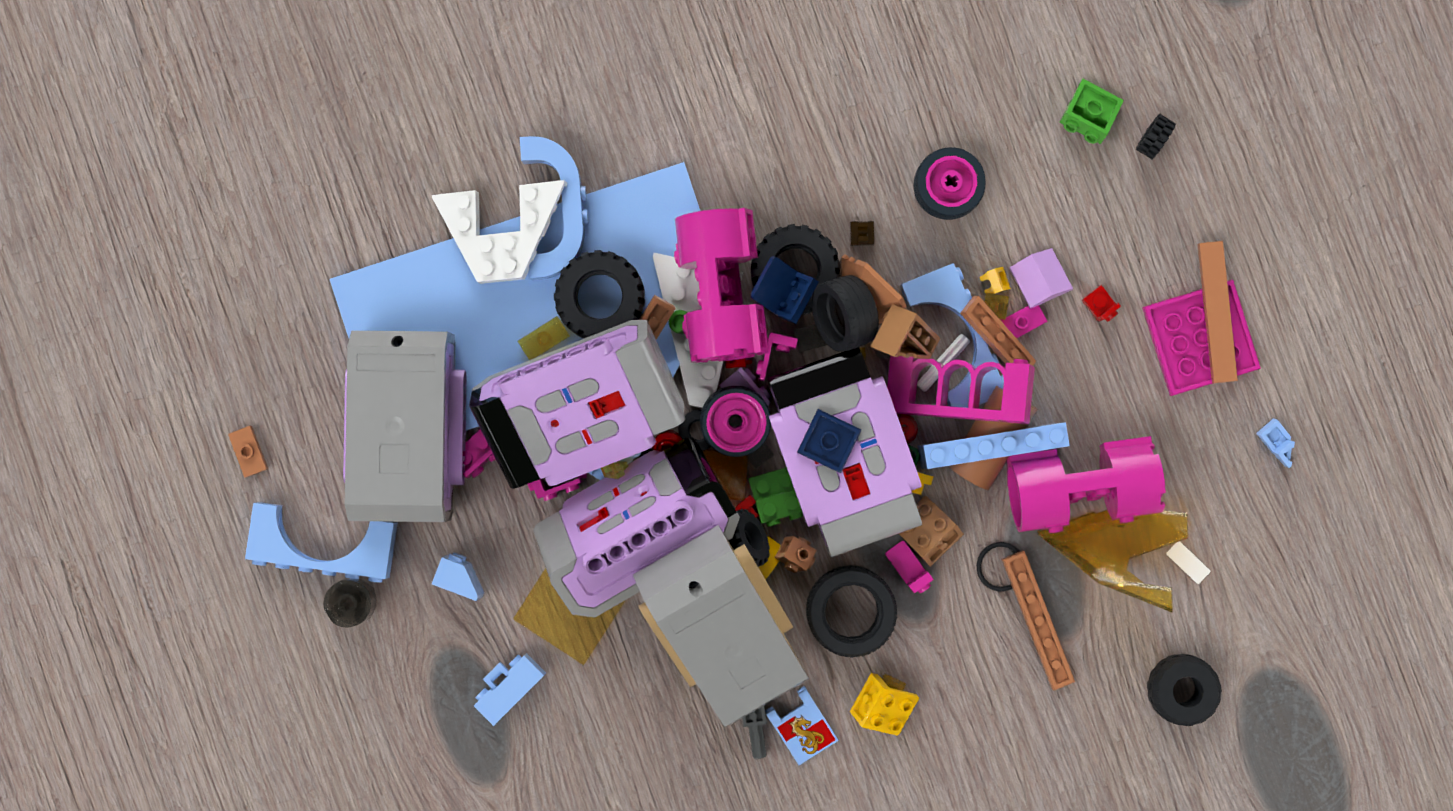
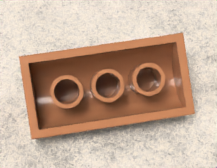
[949,385,1038,490]

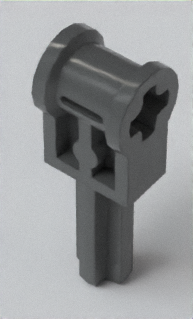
[742,706,767,759]

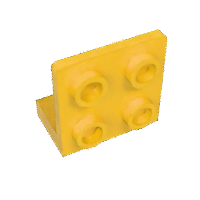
[850,673,919,736]

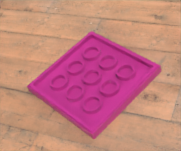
[1142,280,1261,396]

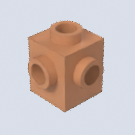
[775,536,817,573]

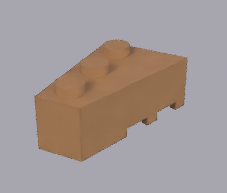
[870,304,940,359]

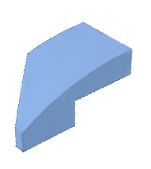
[1256,418,1295,468]

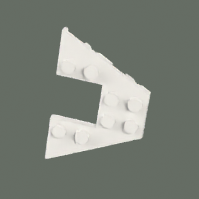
[432,180,567,284]

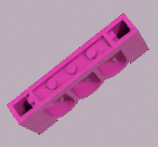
[887,355,1035,424]

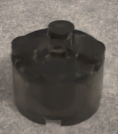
[323,578,376,628]

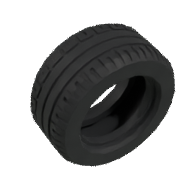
[806,565,897,658]

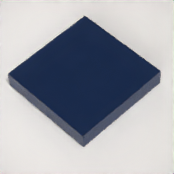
[797,409,861,473]

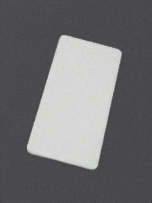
[1166,541,1210,584]

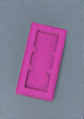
[1001,305,1048,338]

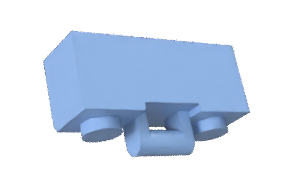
[474,653,546,726]

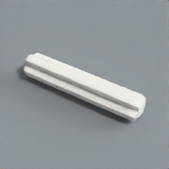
[917,334,970,392]

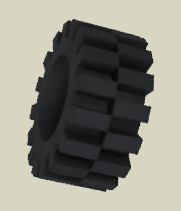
[1136,114,1176,160]

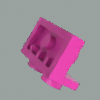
[463,426,502,478]

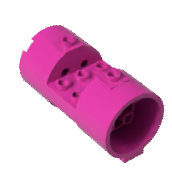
[674,208,769,363]
[1007,436,1166,533]

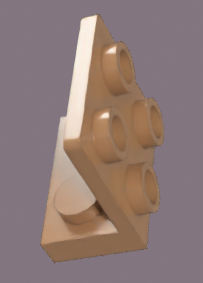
[899,496,964,567]

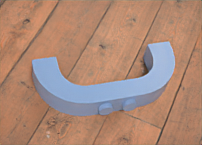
[520,136,588,280]

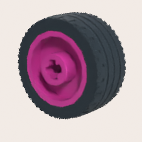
[913,147,986,220]

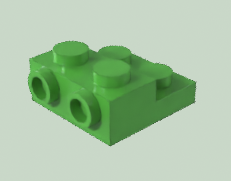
[1060,79,1124,144]
[748,467,803,527]

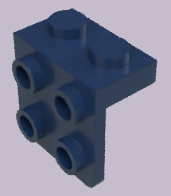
[751,256,819,324]

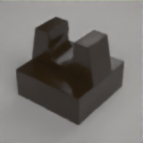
[850,221,874,246]

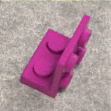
[755,333,798,381]

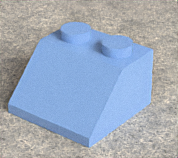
[432,552,484,601]

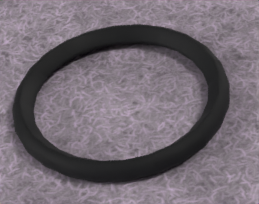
[976,542,1020,592]

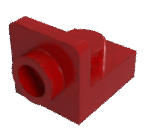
[1082,285,1121,322]

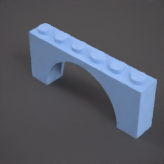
[899,263,1004,408]
[917,422,1070,469]
[245,502,398,583]

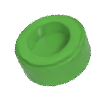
[669,310,688,334]

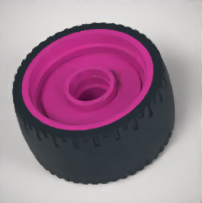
[700,386,771,457]

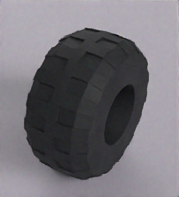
[1147,654,1222,726]

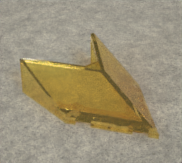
[1037,510,1188,612]

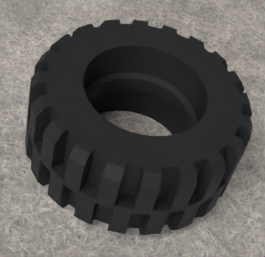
[750,224,841,315]
[554,250,645,339]

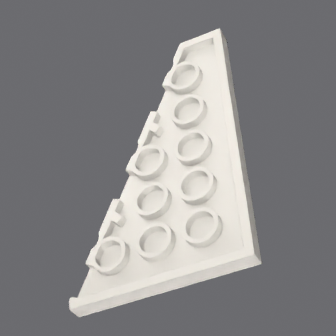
[653,253,743,408]

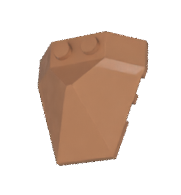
[840,254,906,325]

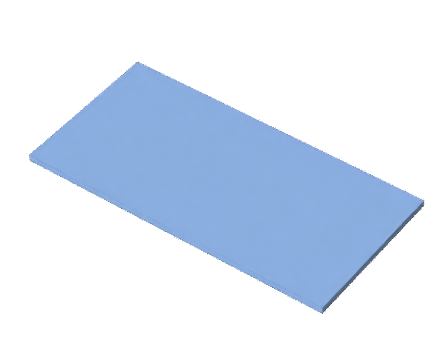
[329,162,700,431]

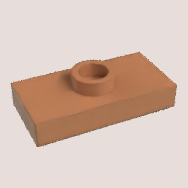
[228,426,268,478]

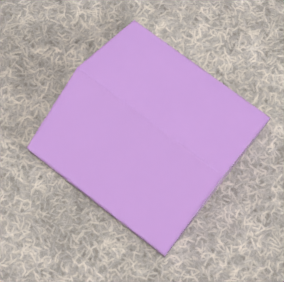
[1010,248,1073,309]

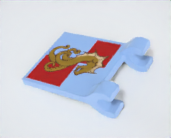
[765,686,839,765]

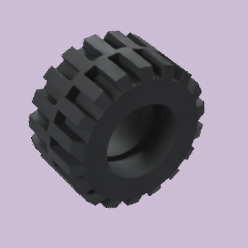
[728,509,770,567]

